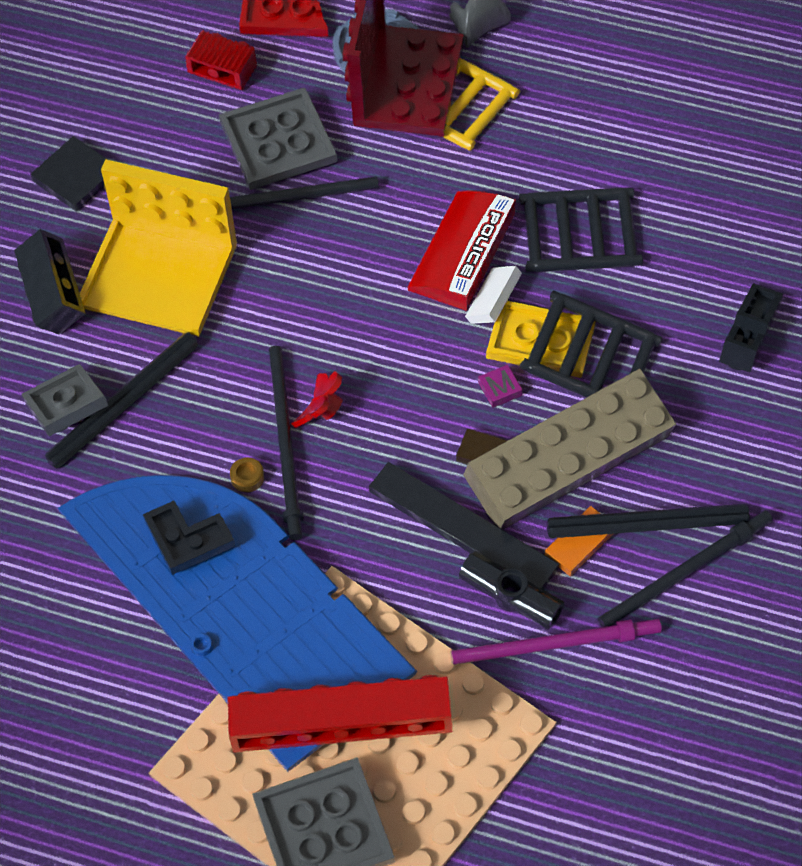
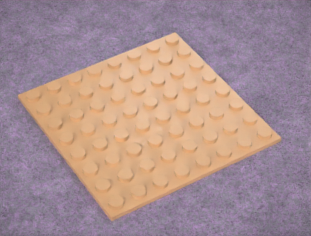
[149,566,556,866]

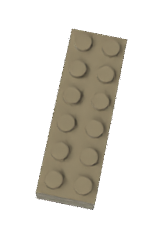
[463,369,676,530]

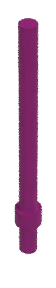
[450,619,661,665]

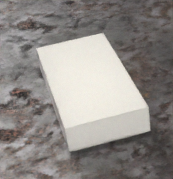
[465,266,522,324]

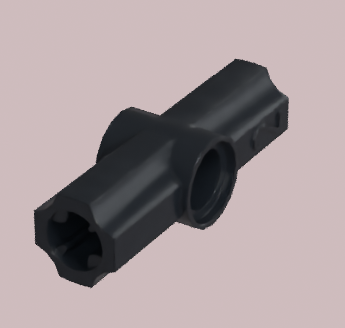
[459,551,565,630]

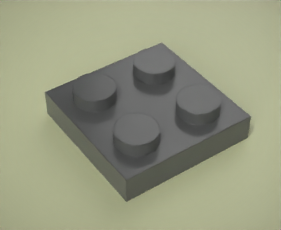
[21,364,108,436]

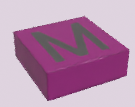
[478,364,522,408]

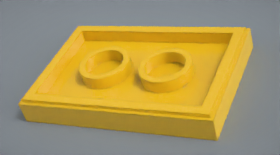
[486,301,596,378]

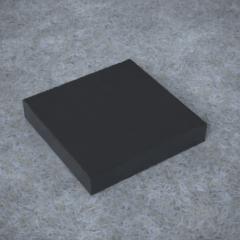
[30,136,108,212]

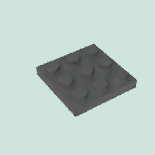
[219,87,337,190]
[252,757,395,866]

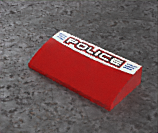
[408,191,515,311]

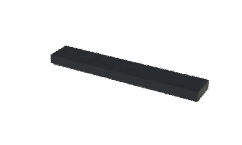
[369,462,559,590]

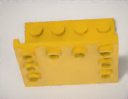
[80,159,237,337]

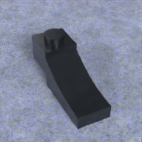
[719,283,784,373]

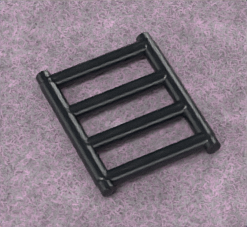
[519,187,643,272]
[520,290,663,398]

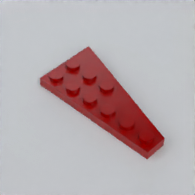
[239,0,329,37]

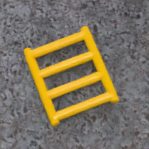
[443,58,520,151]

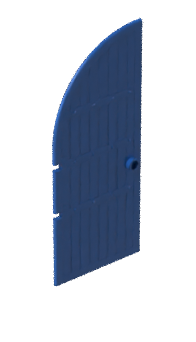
[58,475,417,772]

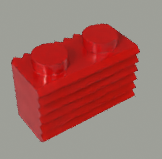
[185,30,257,90]

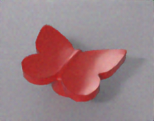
[291,371,343,428]

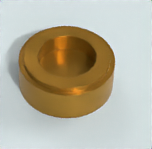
[230,457,264,493]

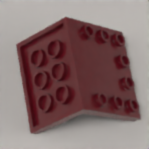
[343,0,464,137]

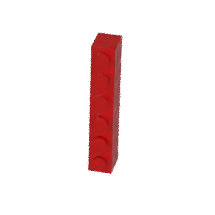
[227,675,453,752]

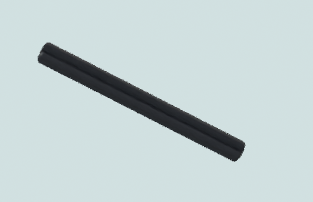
[45,332,198,469]
[547,504,750,538]

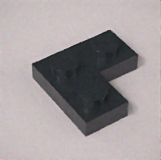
[143,501,235,575]

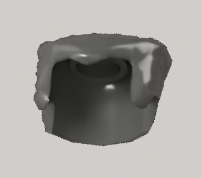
[449,0,511,48]

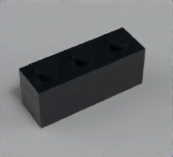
[14,229,86,335]

